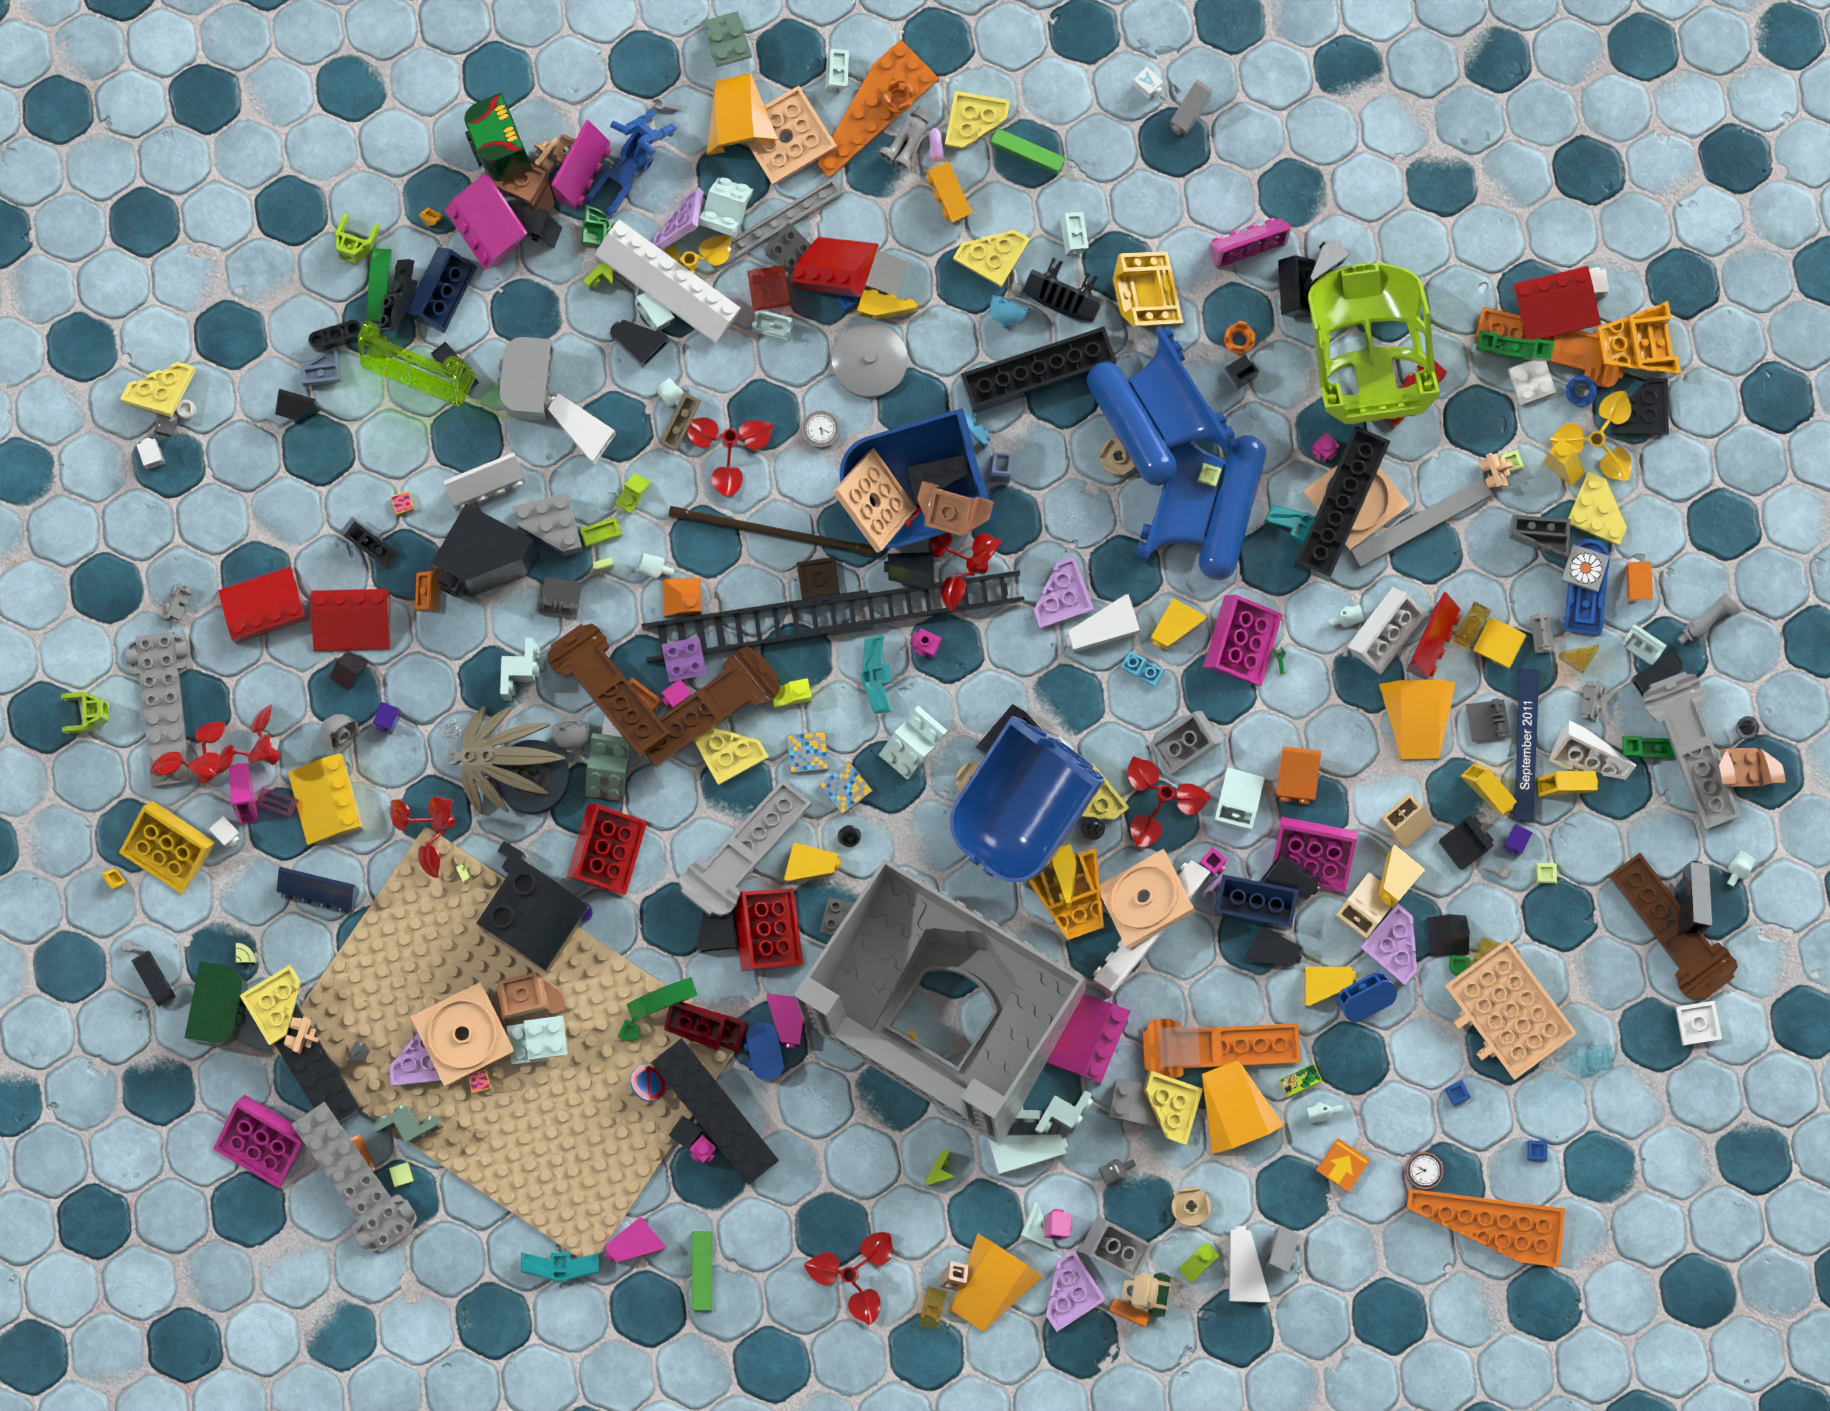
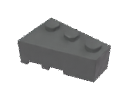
[1509,515,1571,561]

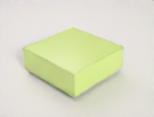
[1499,450,1524,473]
[1197,463,1222,488]
[593,557,614,573]
[1536,863,1557,884]
[389,1162,414,1187]

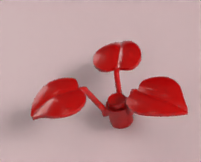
[686,417,773,497]
[928,532,1001,612]
[217,704,281,774]
[150,721,226,783]
[1128,756,1211,847]
[390,797,455,878]
[804,1232,893,1325]

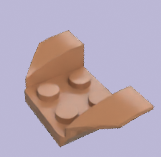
[492,165,555,213]
[917,481,994,536]
[1718,748,1786,788]
[491,972,566,1026]

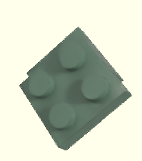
[702,11,752,67]
[585,733,630,801]
[373,1105,444,1145]

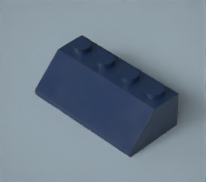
[406,247,477,333]
[276,867,360,914]
[1214,874,1299,930]

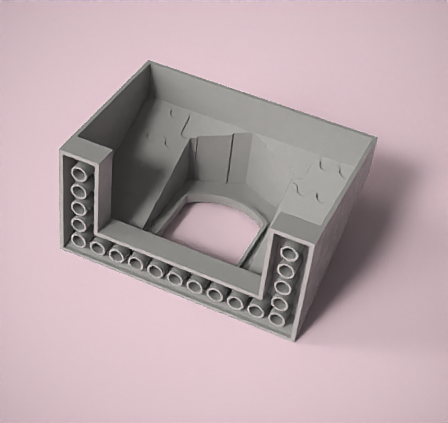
[793,859,1086,1146]

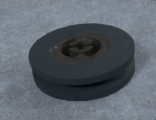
[495,740,570,814]

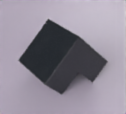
[1225,355,1259,389]
[330,650,368,691]
[498,841,527,874]
[669,1115,704,1151]

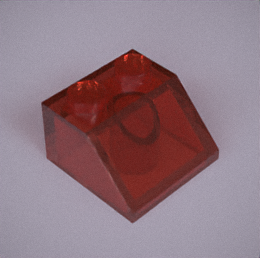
[747,265,791,311]

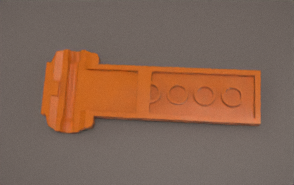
[1474,307,1625,388]
[1142,1018,1301,1079]

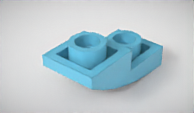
[964,410,990,448]
[1121,651,1165,688]

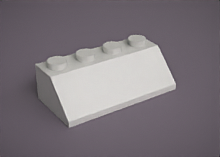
[443,452,526,511]
[1347,587,1426,674]

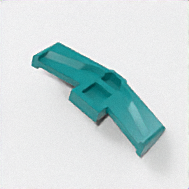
[1264,504,1315,544]
[860,635,893,714]
[521,1252,600,1282]

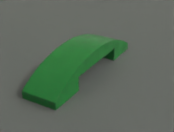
[368,248,392,322]
[1476,330,1555,361]
[1622,736,1676,758]
[627,977,698,1022]

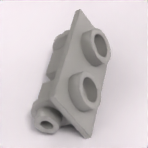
[162,583,192,623]
[1530,612,1554,653]
[1580,680,1605,722]

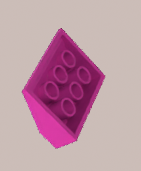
[551,120,612,211]
[444,173,527,270]
[1209,218,1291,269]
[1203,594,1283,686]
[1272,817,1357,893]
[1047,994,1131,1085]
[213,1095,305,1188]

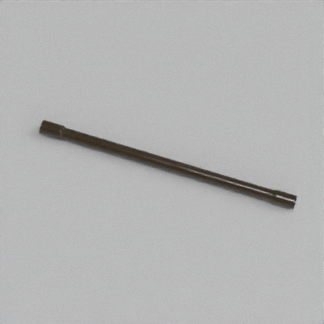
[668,506,875,557]

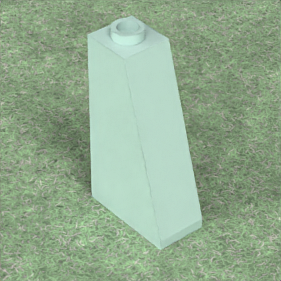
[987,1134,1069,1175]

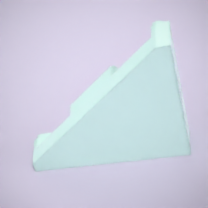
[1021,1202,1055,1250]

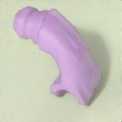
[929,128,943,162]
[1202,874,1226,901]

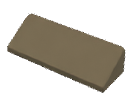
[658,391,701,451]

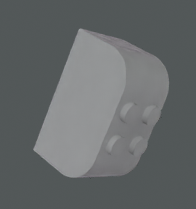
[497,337,554,422]

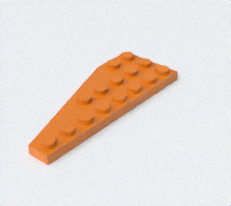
[817,39,939,179]
[1406,1189,1565,1268]

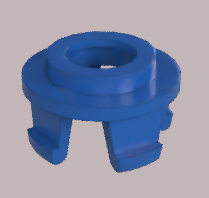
[1565,375,1597,407]

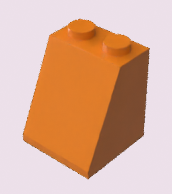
[1275,747,1321,805]

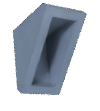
[991,452,1013,483]

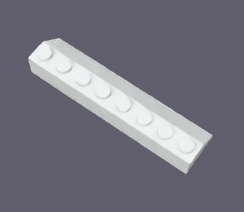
[595,220,741,344]
[1093,860,1210,996]

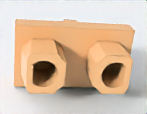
[533,137,567,173]
[1479,453,1513,488]
[284,1017,319,1054]

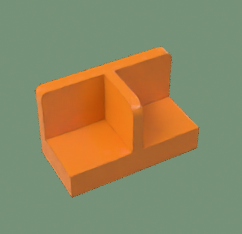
[1625,562,1653,603]

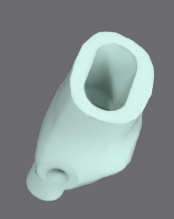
[655,378,683,407]
[637,553,674,579]
[1328,605,1364,628]
[1727,850,1757,887]
[1306,1102,1344,1124]

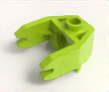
[335,213,380,264]
[61,691,109,734]

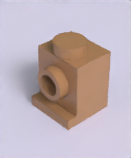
[551,134,576,164]
[940,1261,968,1291]

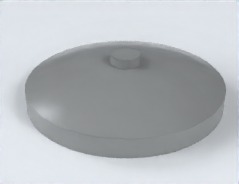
[832,323,908,398]

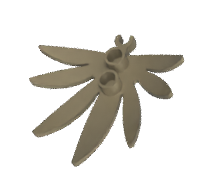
[448,706,566,815]

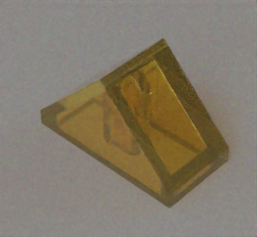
[1559,644,1599,674]
[919,1286,947,1330]

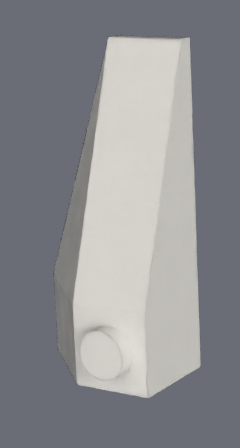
[1549,721,1636,780]

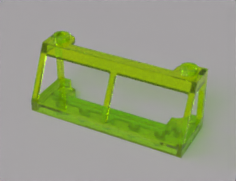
[358,320,477,408]

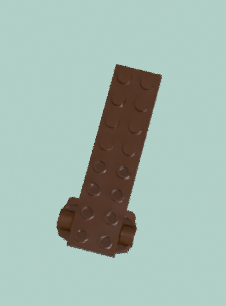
[547,623,671,758]
[645,646,780,768]
[1609,853,1738,1000]

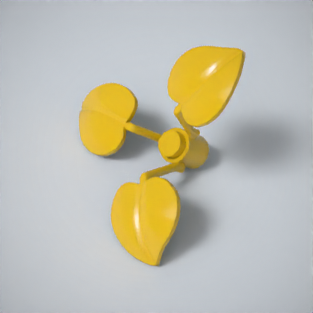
[662,235,731,274]
[1550,391,1632,481]

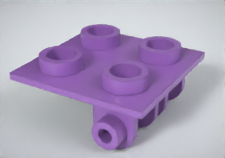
[662,637,707,682]

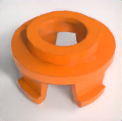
[883,80,914,113]
[1224,321,1255,354]

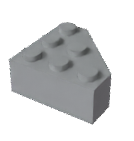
[512,493,583,556]

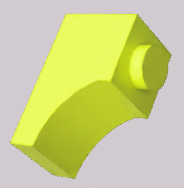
[773,678,812,708]

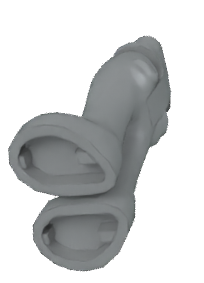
[878,106,931,170]
[1677,593,1741,644]

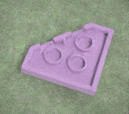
[652,187,704,250]
[1033,557,1094,629]
[1360,904,1417,986]
[389,1033,441,1086]
[1046,1250,1106,1332]

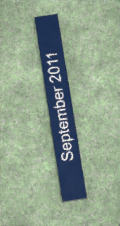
[1514,668,1539,822]

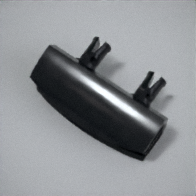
[1023,257,1103,322]

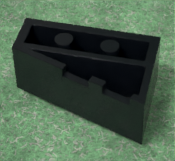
[507,201,562,248]
[907,455,967,506]

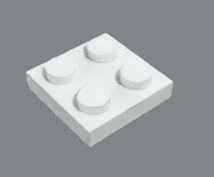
[1507,360,1556,405]
[1675,1001,1722,1046]

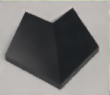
[275,389,321,424]
[1427,914,1470,957]

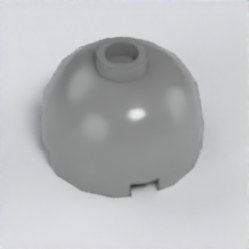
[320,714,359,753]
[551,721,590,752]

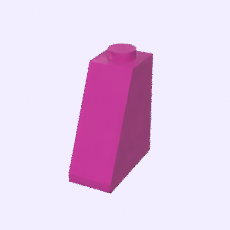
[229,763,258,825]
[767,993,804,1049]
[604,1217,667,1263]

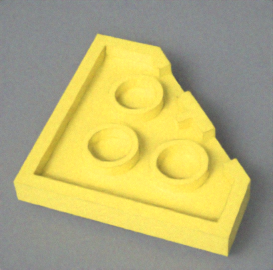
[945,91,1010,149]
[953,230,1030,288]
[120,362,196,417]
[1568,472,1627,546]
[694,728,769,786]
[1081,763,1129,821]
[240,965,301,1046]
[1143,1071,1203,1145]

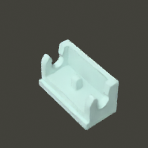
[825,49,849,91]
[1060,212,1089,255]
[635,292,674,332]
[752,309,793,341]
[1620,624,1667,665]

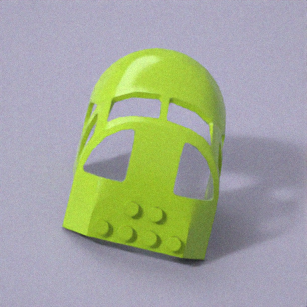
[1308,263,1440,424]

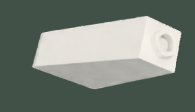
[547,393,616,465]
[1065,594,1140,653]
[1229,1226,1270,1303]

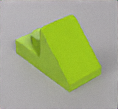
[583,262,614,290]
[615,473,651,515]
[925,1149,955,1186]
[1178,1242,1220,1283]

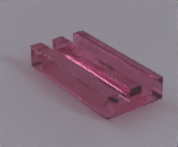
[256,787,299,818]

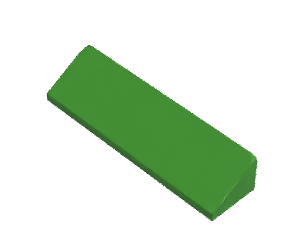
[990,128,1066,175]
[692,1231,713,1311]

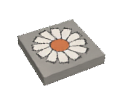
[1561,544,1609,593]

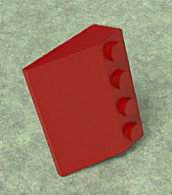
[790,237,879,297]
[1513,266,1601,341]
[218,566,308,644]
[311,589,390,651]
[1406,592,1461,680]
[566,804,647,895]
[734,888,803,972]

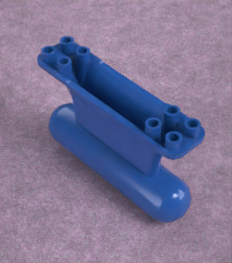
[1086,326,1238,486]
[1135,435,1266,580]

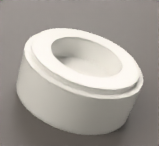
[176,399,196,419]

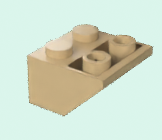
[1379,793,1434,850]

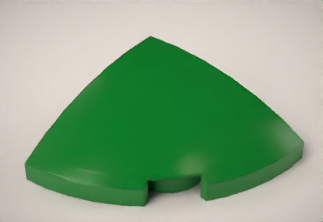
[581,205,615,247]

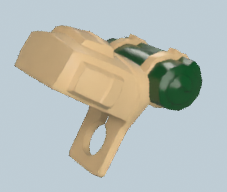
[1122,1272,1171,1318]

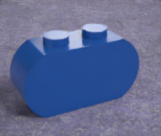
[1337,972,1397,1022]
[743,1022,785,1082]

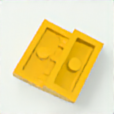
[1473,617,1526,669]

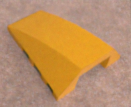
[706,73,778,156]
[1597,301,1681,375]
[1379,679,1456,760]
[1028,848,1104,940]
[1202,1060,1284,1154]
[951,1233,1043,1332]

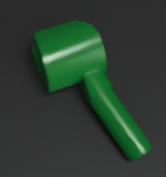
[1272,646,1286,674]

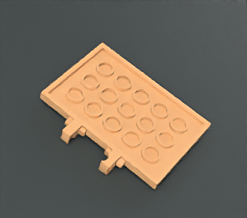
[1444,939,1577,1080]

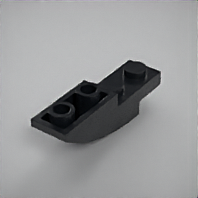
[379,259,417,332]

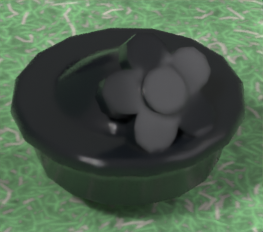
[1736,716,1759,740]
[1081,817,1105,840]
[837,825,861,847]

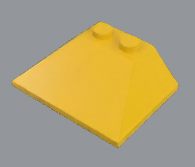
[1113,252,1183,327]

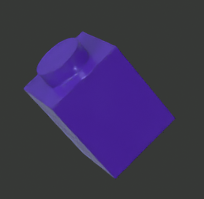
[373,702,401,734]
[1503,824,1533,856]

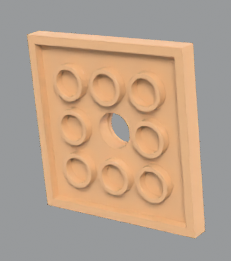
[746,86,837,186]
[833,448,917,553]
[1303,465,1410,551]
[1100,849,1196,950]
[411,982,515,1087]

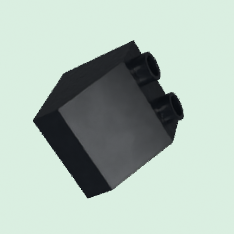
[431,503,540,599]
[476,858,590,974]

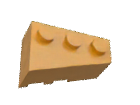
[923,161,972,223]

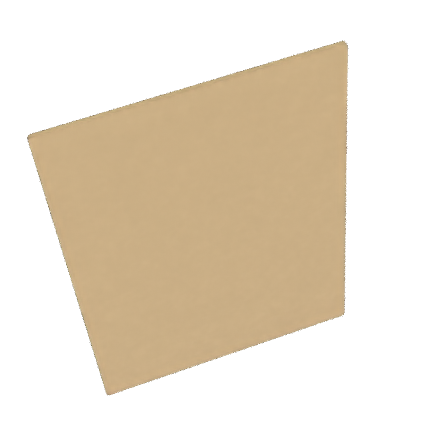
[272,827,735,1258]

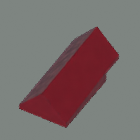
[664,1002,749,1052]

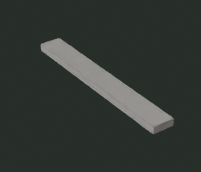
[711,178,843,272]
[1350,478,1492,568]

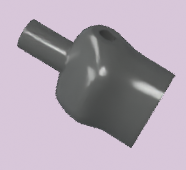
[154,413,179,437]
[348,1040,369,1064]
[1098,1159,1136,1187]

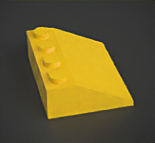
[288,753,364,845]
[119,801,216,894]

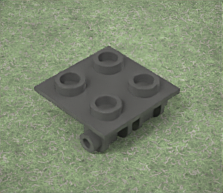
[764,222,811,276]
[539,577,582,620]
[1466,698,1510,742]
[820,897,854,935]

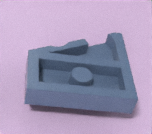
[301,346,341,387]

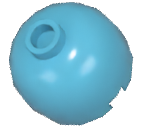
[989,295,1028,329]

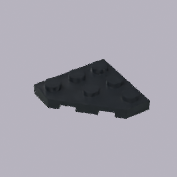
[1610,378,1669,435]

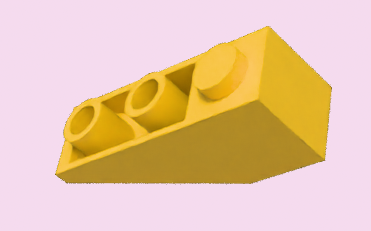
[857,289,918,320]
[1048,844,1077,909]

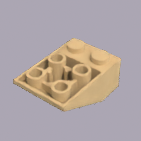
[1334,872,1391,941]

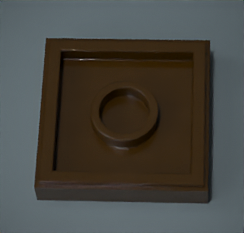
[796,557,840,599]

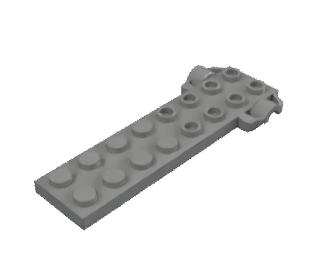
[125,632,191,787]
[1643,671,1740,830]
[678,780,812,917]
[291,1101,417,1252]

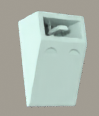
[1213,768,1265,833]

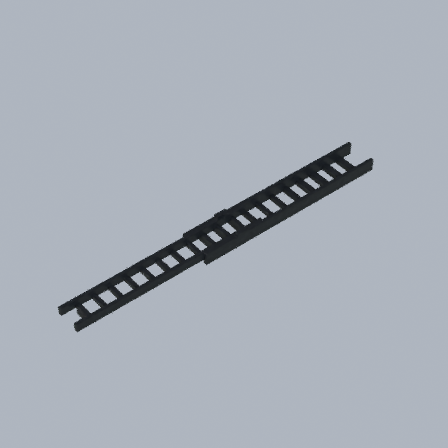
[641,570,1025,664]

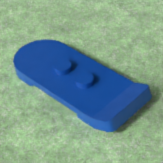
[1563,539,1610,635]

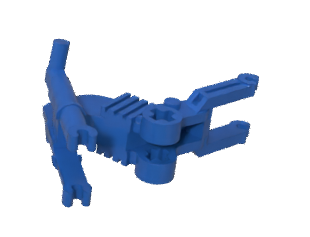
[586,109,677,218]

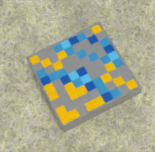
[787,731,829,773]
[819,761,873,815]

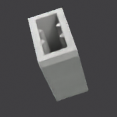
[1170,80,1212,136]

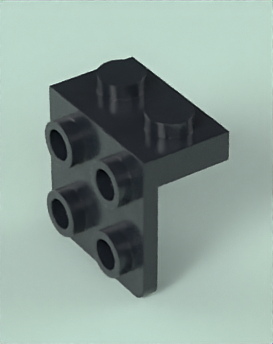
[1439,815,1494,870]

